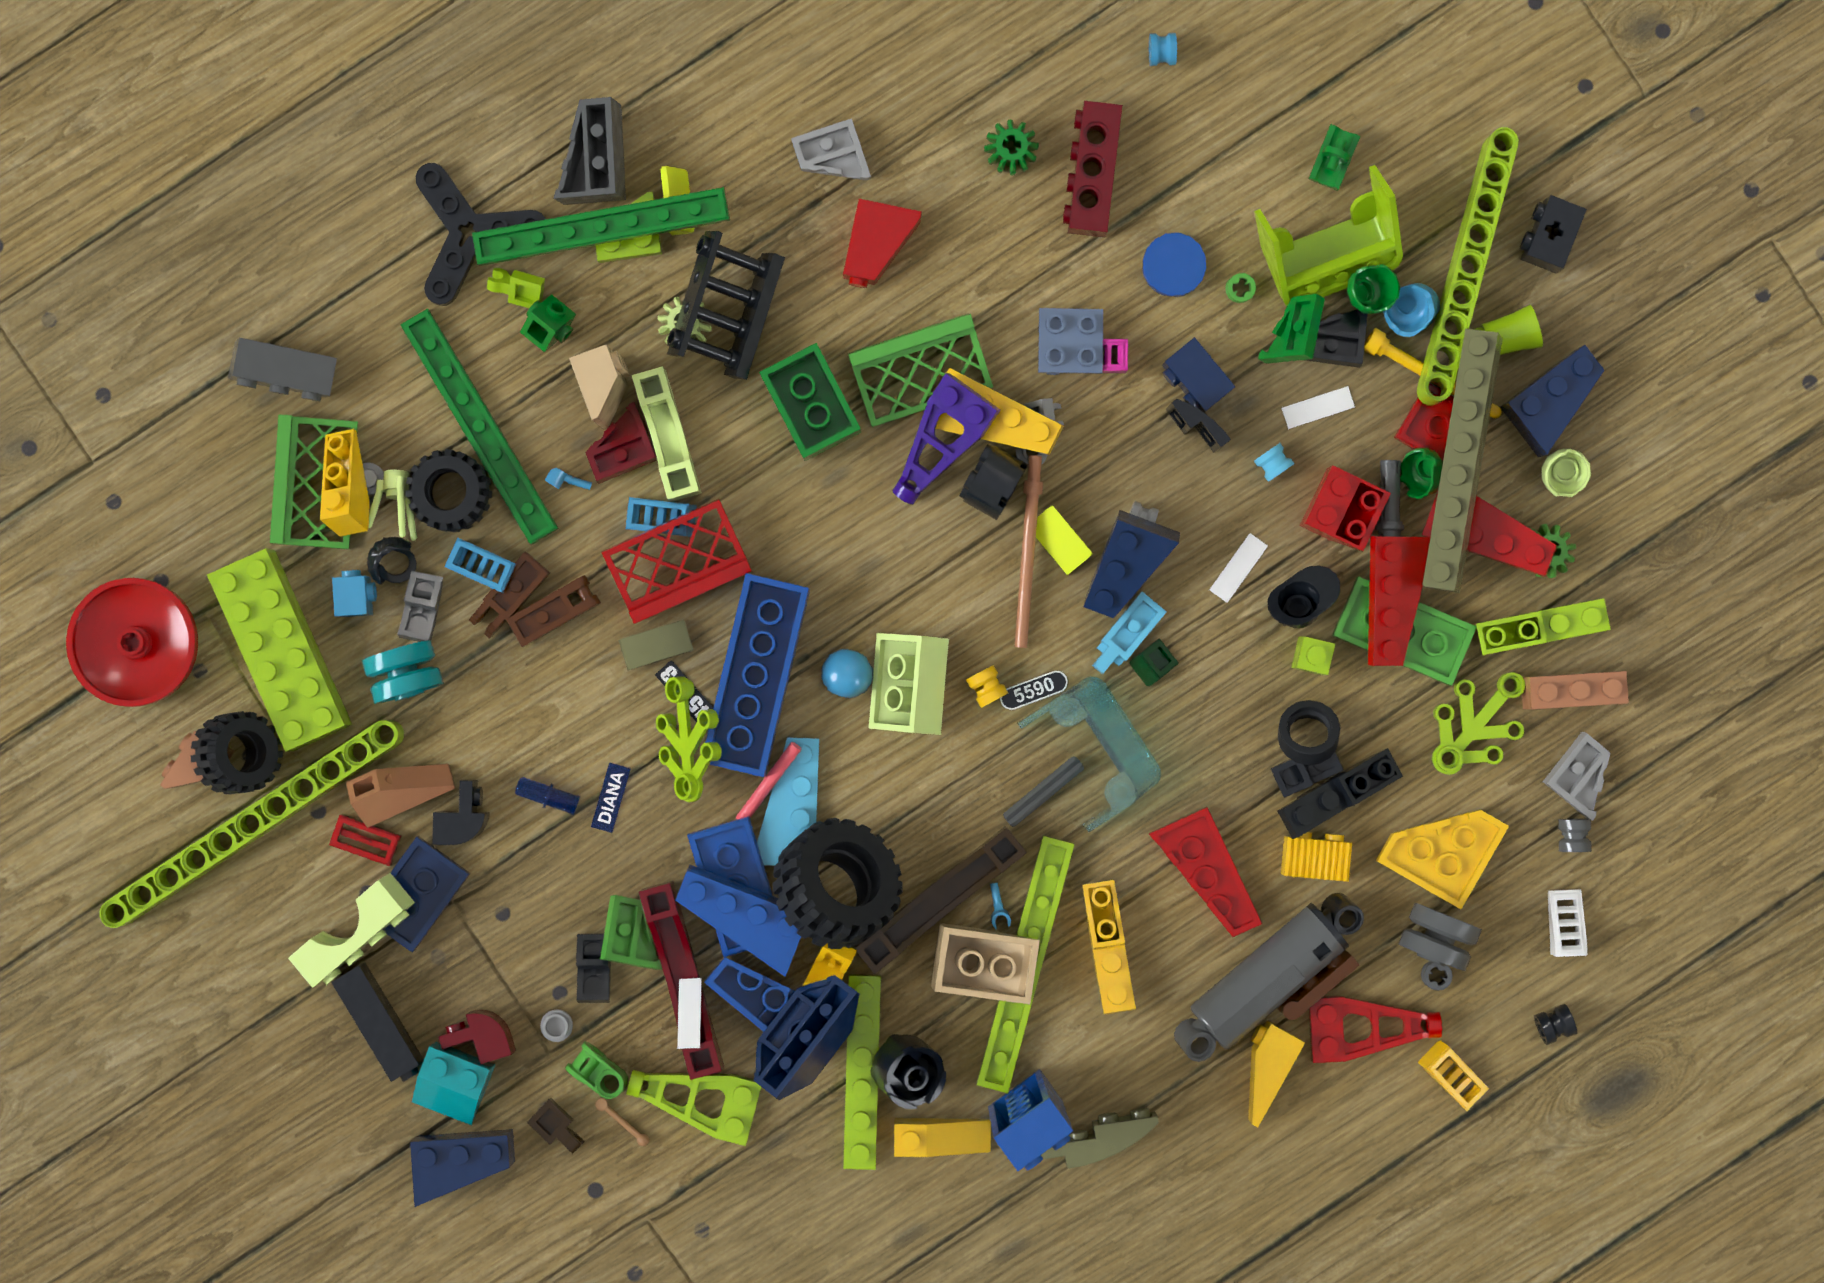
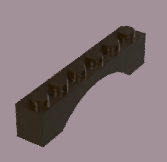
[854,826,1027,974]

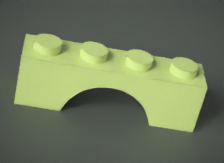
[632,366,702,502]
[288,873,415,988]

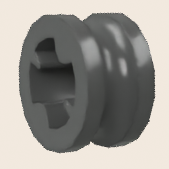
[1421,961,1453,991]

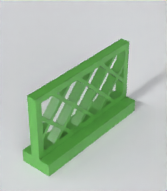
[847,313,993,427]
[270,414,358,549]

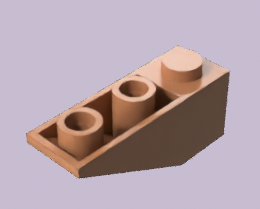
[346,764,455,828]

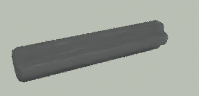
[1003,756,1084,827]

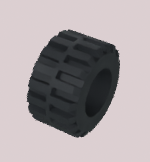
[406,449,492,532]
[190,711,283,795]

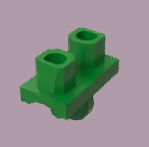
[1308,124,1360,191]

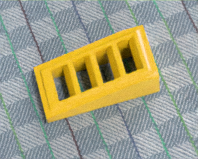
[1418,1040,1489,1111]

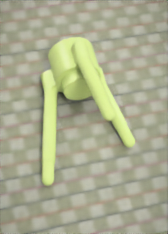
[368,469,417,541]

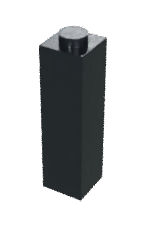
[331,963,424,1082]

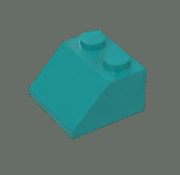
[412,1041,496,1125]

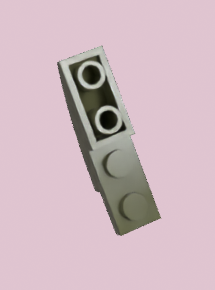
[1041,1108,1159,1169]

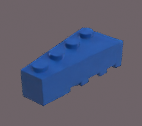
[675,865,801,977]
[704,957,795,1032]

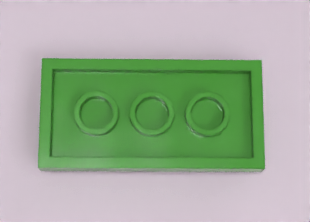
[1332,576,1477,686]

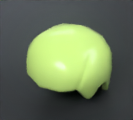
[1542,449,1591,497]

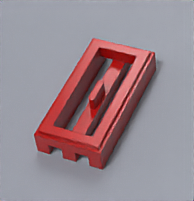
[329,814,402,866]

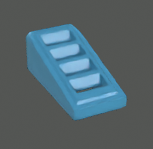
[625,497,697,537]
[444,538,516,593]

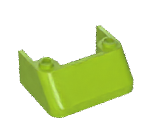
[1254,165,1403,306]

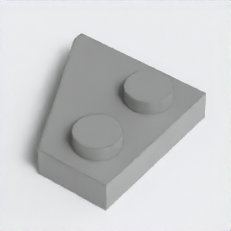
[791,118,871,180]

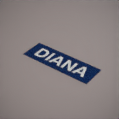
[591,762,631,833]

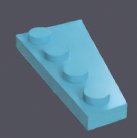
[757,737,819,866]

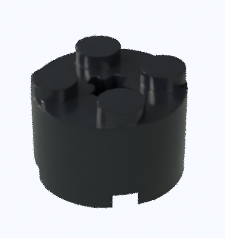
[959,444,1029,520]
[870,1034,946,1109]

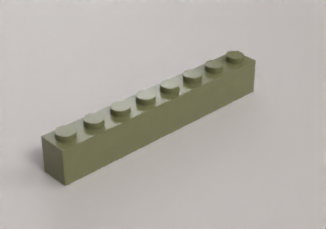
[1422,328,1503,593]

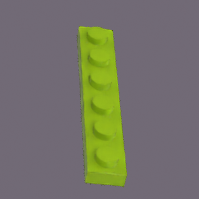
[843,974,881,1170]

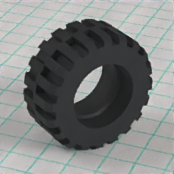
[773,818,903,949]

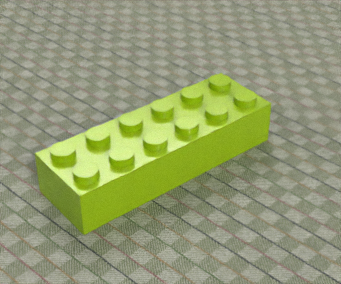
[207,548,352,752]

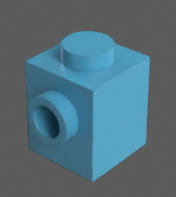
[332,570,377,617]

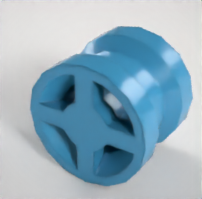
[1148,33,1177,66]

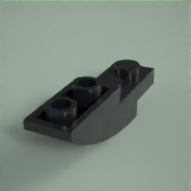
[1277,748,1403,839]

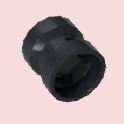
[1534,1004,1577,1045]

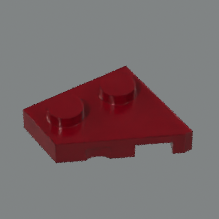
[585,402,657,484]

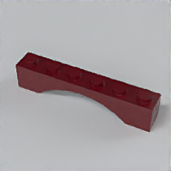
[639,881,724,1080]

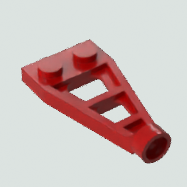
[1309,996,1442,1063]

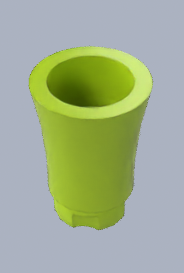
[1474,305,1543,355]

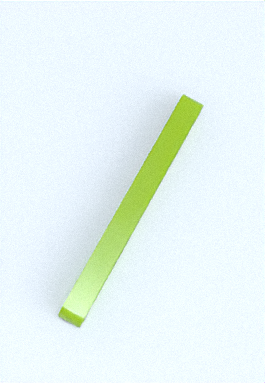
[99,720,404,928]

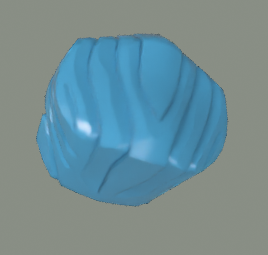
[1383,283,1440,337]

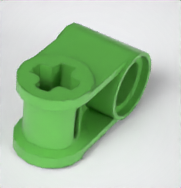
[565,1041,628,1099]

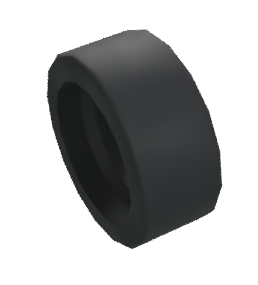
[1278,700,1341,765]

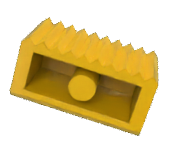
[1281,832,1352,882]

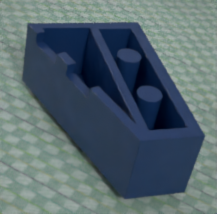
[1083,510,1180,618]

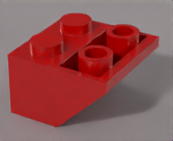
[1300,465,1391,552]

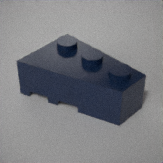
[1500,345,1605,458]
[410,1129,515,1207]

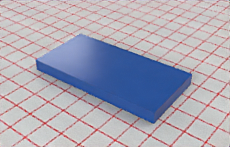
[687,816,773,957]

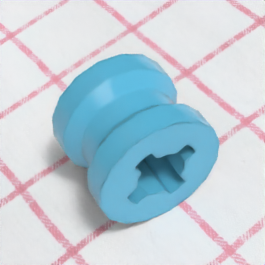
[1254,443,1295,482]

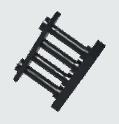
[667,231,785,380]

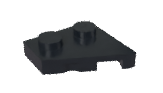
[1305,309,1368,368]

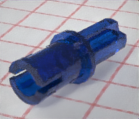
[515,777,581,816]

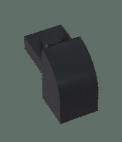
[432,780,490,845]

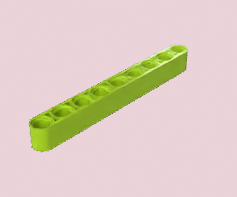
[1417,127,1519,406]

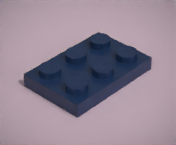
[384,836,471,952]

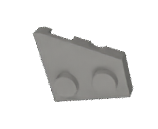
[1543,732,1610,821]

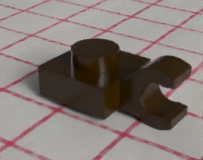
[527,1098,585,1154]

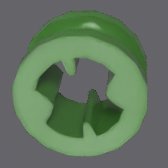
[1225,273,1256,303]

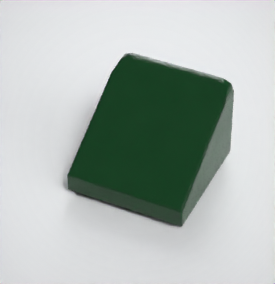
[1129,638,1179,686]

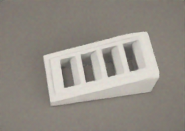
[1548,889,1588,957]

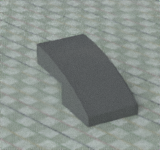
[397,571,443,642]

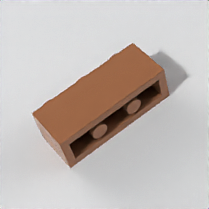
[1522,671,1629,710]

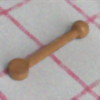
[595,1097,649,1146]

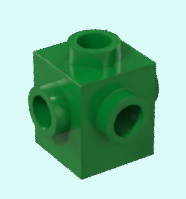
[520,294,576,352]

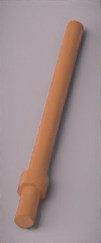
[1014,455,1043,648]

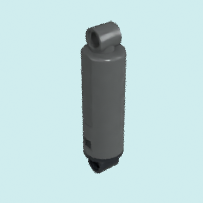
[1174,893,1364,1062]

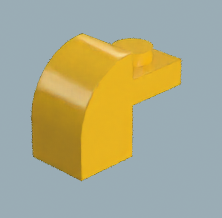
[802,943,857,986]

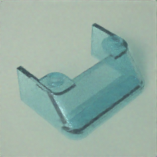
[1016,677,1161,832]

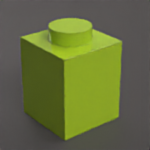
[1291,636,1335,675]

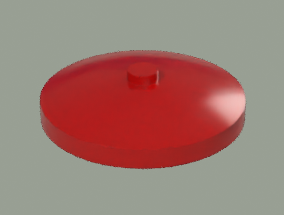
[66,578,198,707]

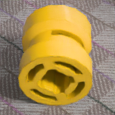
[966,665,1008,708]

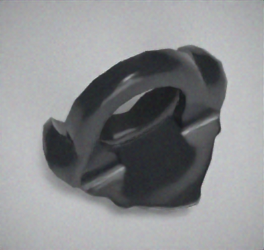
[367,537,417,585]

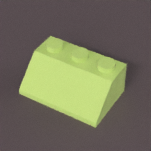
[869,633,949,735]

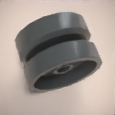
[1398,903,1482,972]

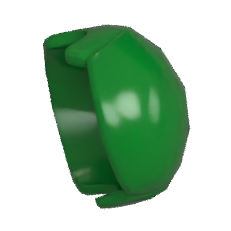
[1347,264,1400,314]
[1400,447,1443,499]

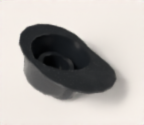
[1268,565,1341,628]

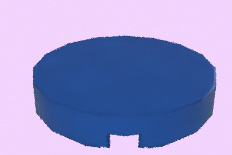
[1142,233,1206,297]

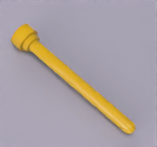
[1364,327,1502,419]

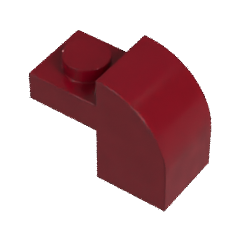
[438,1010,516,1064]

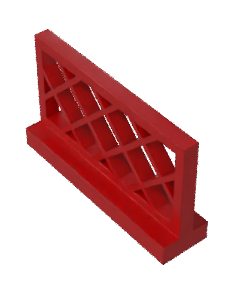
[601,499,752,624]

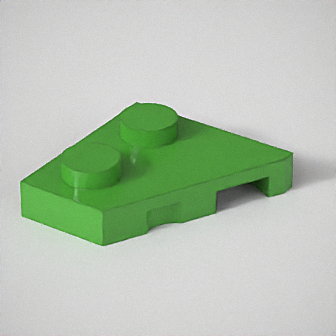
[600,895,662,970]

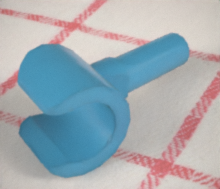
[545,468,592,490]
[990,883,1011,929]

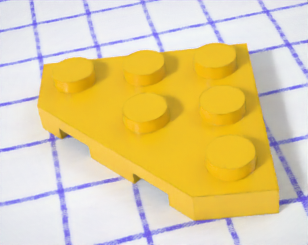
[1375,809,1509,910]

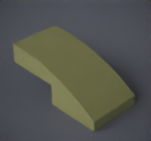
[618,620,693,671]

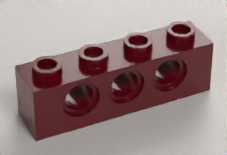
[1063,100,1123,238]

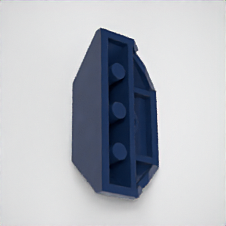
[754,975,860,1100]

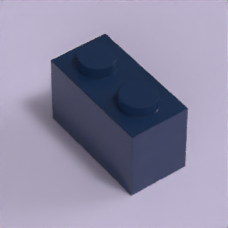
[1162,337,1235,413]

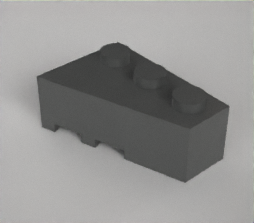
[553,97,626,205]
[228,337,337,402]

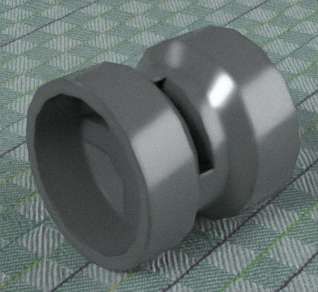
[1558,818,1592,852]

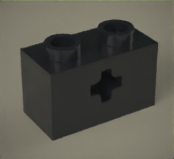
[1520,195,1587,274]

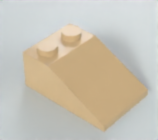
[931,923,1040,1004]

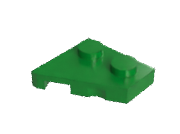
[1258,294,1325,364]

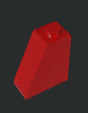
[843,199,922,288]

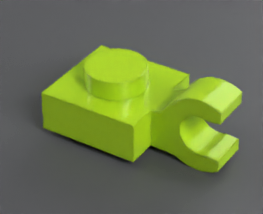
[487,268,545,308]

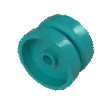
[362,640,444,704]

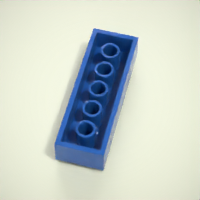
[705,573,810,777]
[988,1069,1073,1171]

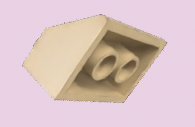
[569,345,630,429]

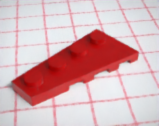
[1422,492,1557,577]
[1368,536,1430,666]
[1149,807,1262,937]

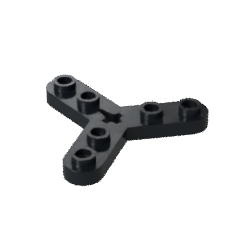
[416,163,546,306]

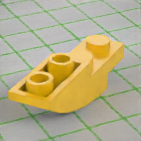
[1082,880,1136,1015]

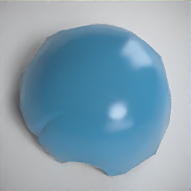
[821,649,873,698]

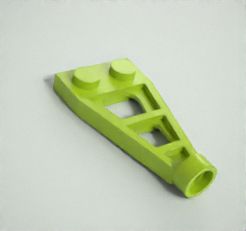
[626,1070,761,1146]

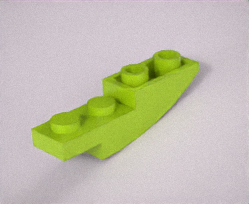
[1476,598,1611,655]

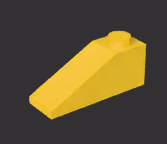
[1248,1020,1305,1128]
[894,1118,991,1157]

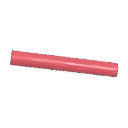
[736,742,802,819]

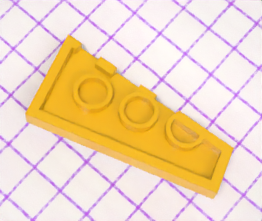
[935,368,1064,455]

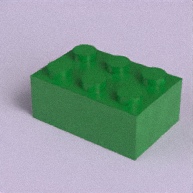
[759,343,861,461]

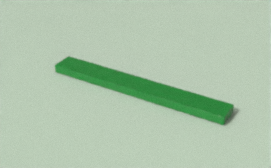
[472,187,730,266]
[400,308,559,545]

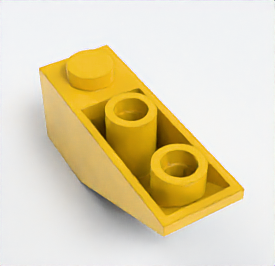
[320,429,370,536]

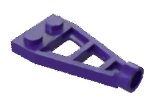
[892,373,1000,505]

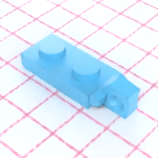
[1092,592,1167,674]

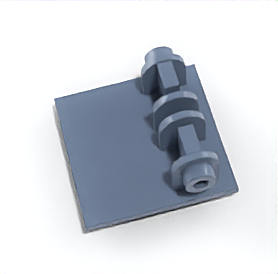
[1038,308,1103,375]

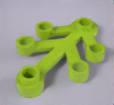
[1432,672,1525,775]
[656,676,722,802]

